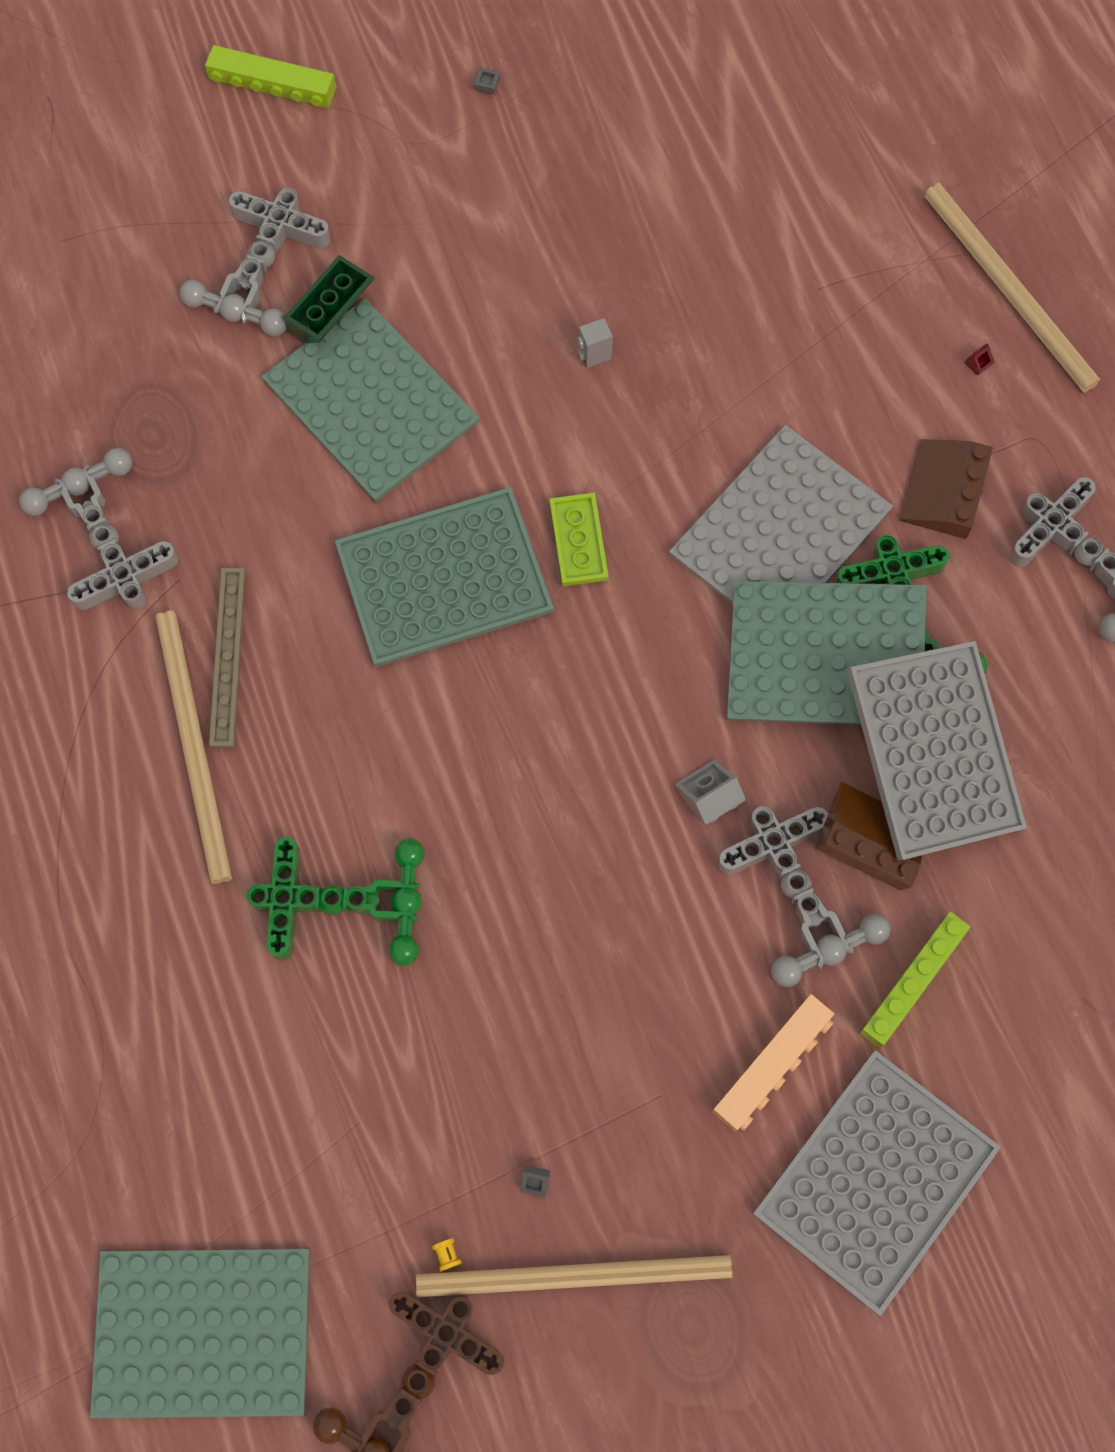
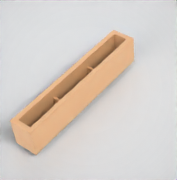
[712,994,835,1132]

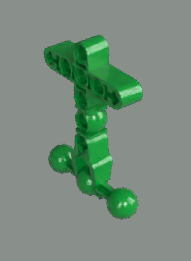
[836,535,988,673]
[246,837,425,966]

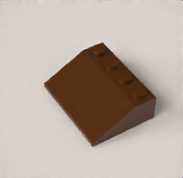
[899,439,993,539]
[815,782,922,890]

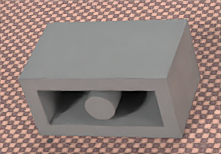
[576,318,613,368]

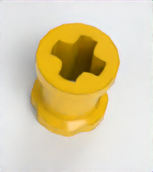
[431,1238,462,1272]

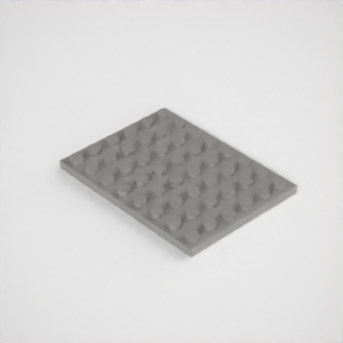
[669,425,893,605]
[846,641,1027,861]
[753,1050,1001,1316]

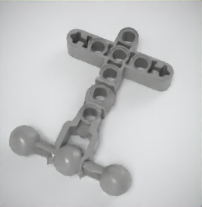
[179,188,331,337]
[19,447,178,610]
[1010,477,1115,642]
[718,806,891,987]

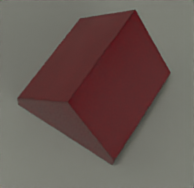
[964,343,995,375]

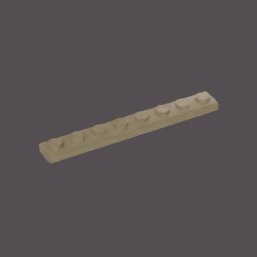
[209,568,246,749]

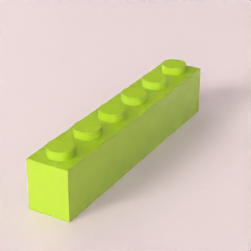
[205,45,337,108]
[859,911,971,1049]

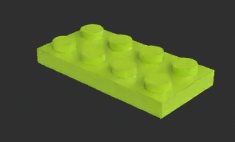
[549,492,609,587]

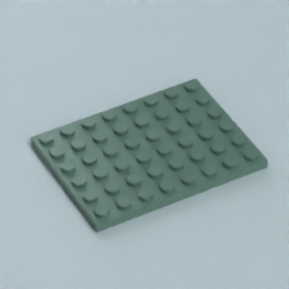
[261,298,480,503]
[335,487,554,668]
[727,581,927,725]
[90,1249,310,1418]

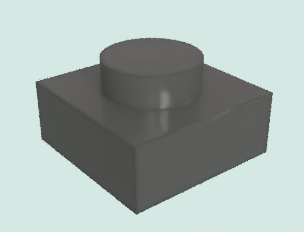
[474,67,500,94]
[520,1165,550,1197]

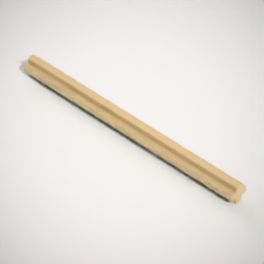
[924,183,1101,393]
[155,611,232,884]
[416,1255,732,1297]

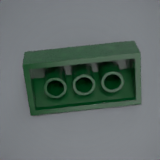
[284,255,374,343]

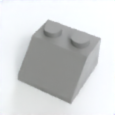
[675,759,746,825]

